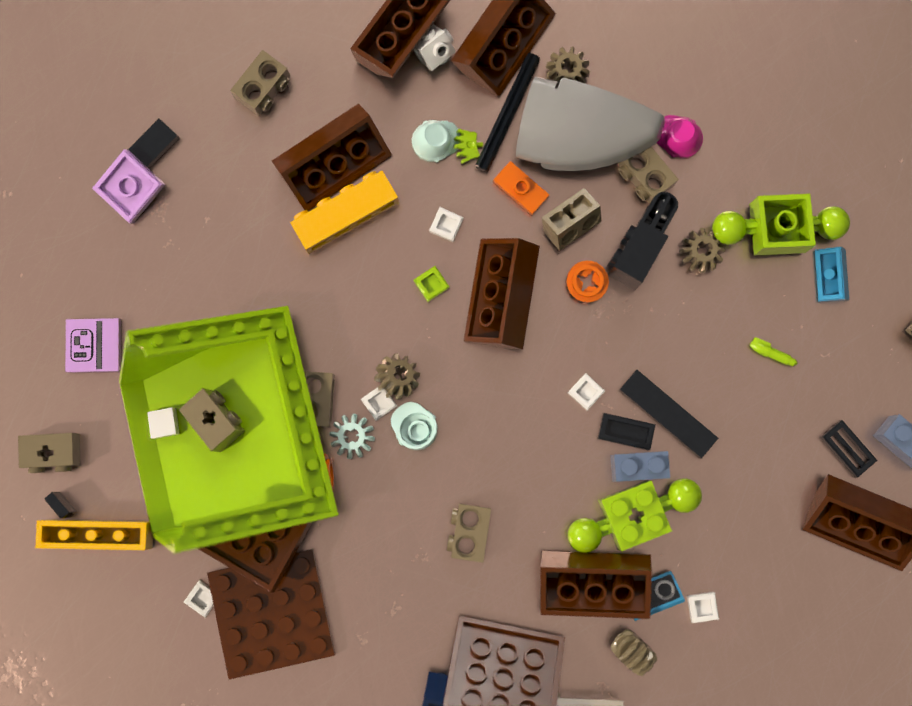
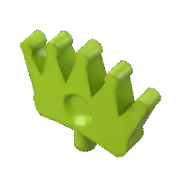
[453,129,483,164]

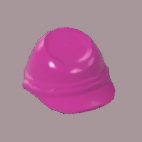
[657,115,703,159]

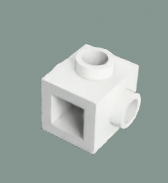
[414,24,456,71]

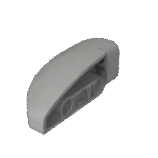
[516,77,665,171]

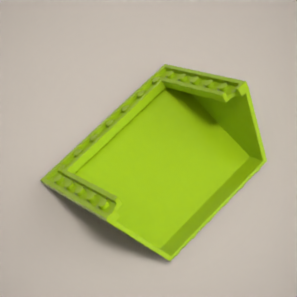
[119,306,338,554]

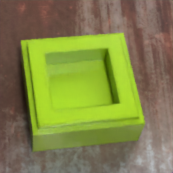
[413,266,450,302]

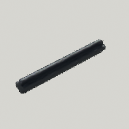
[476,53,540,172]

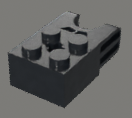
[607,192,678,290]

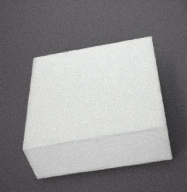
[429,207,464,242]
[568,373,605,411]
[361,387,397,421]
[147,407,179,439]
[184,579,214,617]
[687,592,719,623]

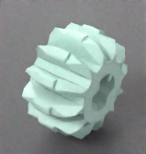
[329,414,375,459]

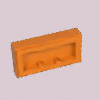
[493,161,549,216]

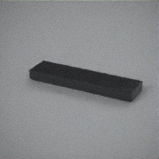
[619,370,719,459]

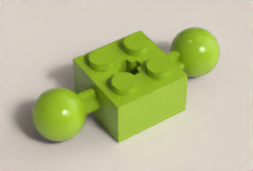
[712,194,850,255]
[568,478,702,553]

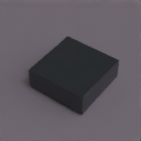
[45,492,77,519]

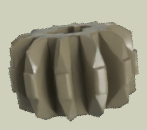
[546,47,590,83]
[679,228,725,273]
[374,353,420,400]
[611,629,657,676]

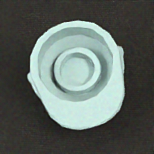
[412,120,461,163]
[391,402,437,450]

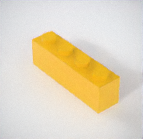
[290,171,399,254]
[36,519,153,550]

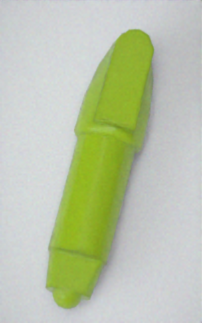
[750,337,797,366]

